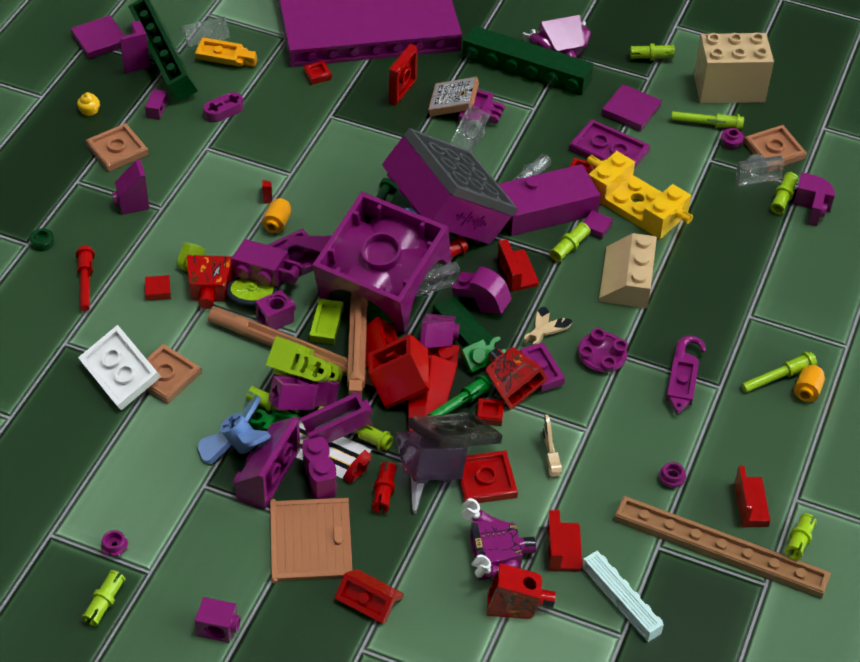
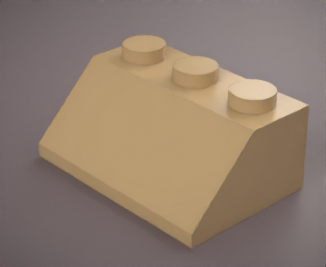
[599,233,657,308]

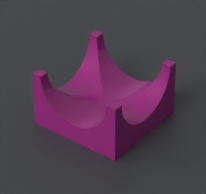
[312,191,451,334]

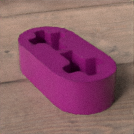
[204,92,244,122]

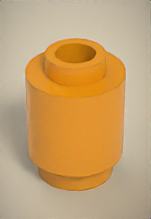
[262,198,292,233]
[794,365,825,402]

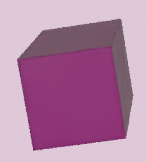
[145,89,168,120]

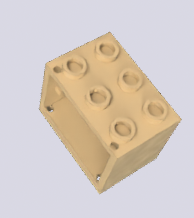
[694,33,774,103]

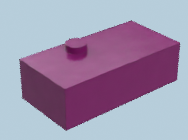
[498,164,601,236]

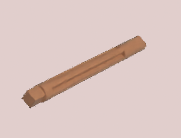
[347,292,368,399]
[208,307,375,387]

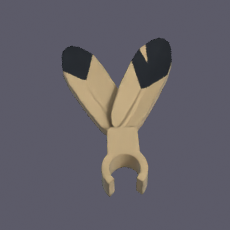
[523,307,572,346]
[543,414,562,477]

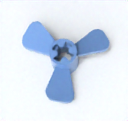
[198,395,271,464]

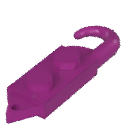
[666,336,706,415]

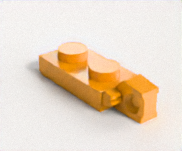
[195,37,258,67]

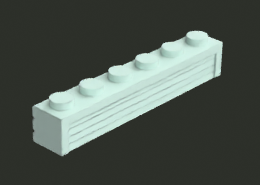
[582,551,664,642]

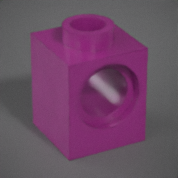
[255,290,296,330]
[195,597,241,643]

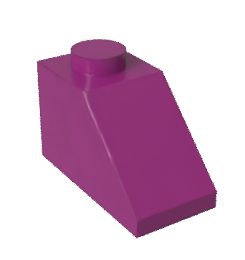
[112,159,149,215]
[420,314,460,348]

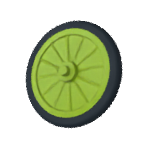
[226,277,278,307]

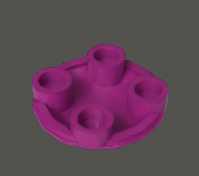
[578,328,628,372]

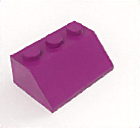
[233,417,300,510]

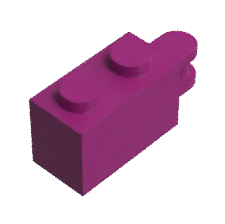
[231,239,304,288]

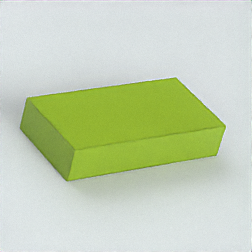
[309,299,344,345]

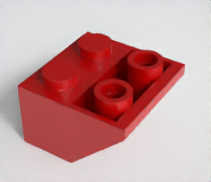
[368,334,430,409]

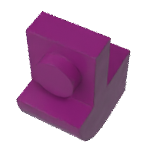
[794,172,835,226]
[451,267,512,315]

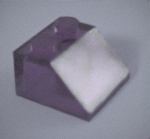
[395,431,468,483]

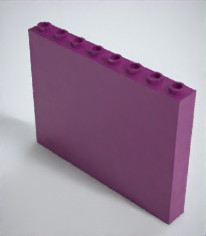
[278,0,462,67]

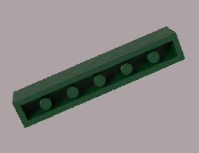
[128,0,198,102]
[462,25,594,95]

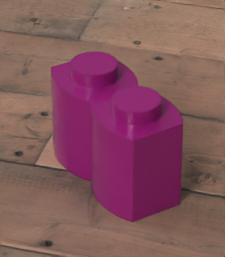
[302,436,337,499]

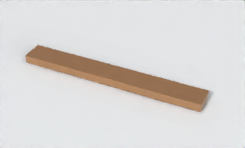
[614,496,831,599]

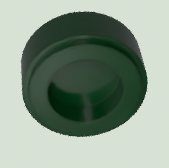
[29,228,54,251]

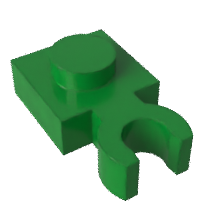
[459,337,506,373]
[249,409,298,431]

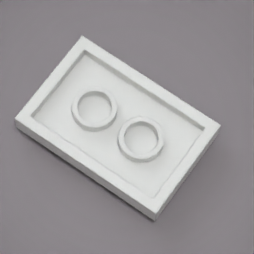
[78,325,161,410]

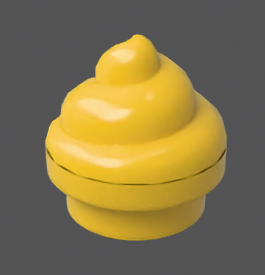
[77,92,100,116]

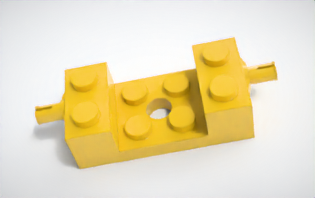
[586,151,693,239]

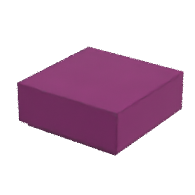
[583,210,613,239]

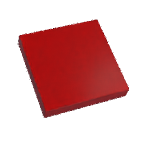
[389,44,417,105]
[454,450,518,503]

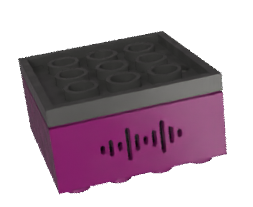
[382,128,518,244]

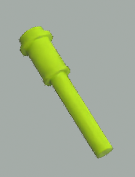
[671,111,744,130]
[741,352,817,393]
[318,406,393,451]

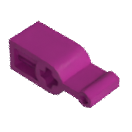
[268,376,340,410]

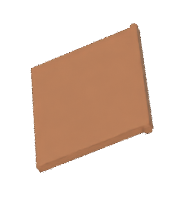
[270,498,352,584]

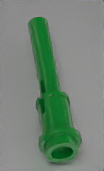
[427,375,493,423]

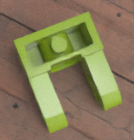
[266,336,342,382]

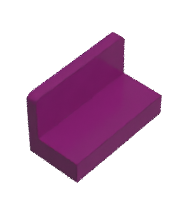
[120,20,150,73]

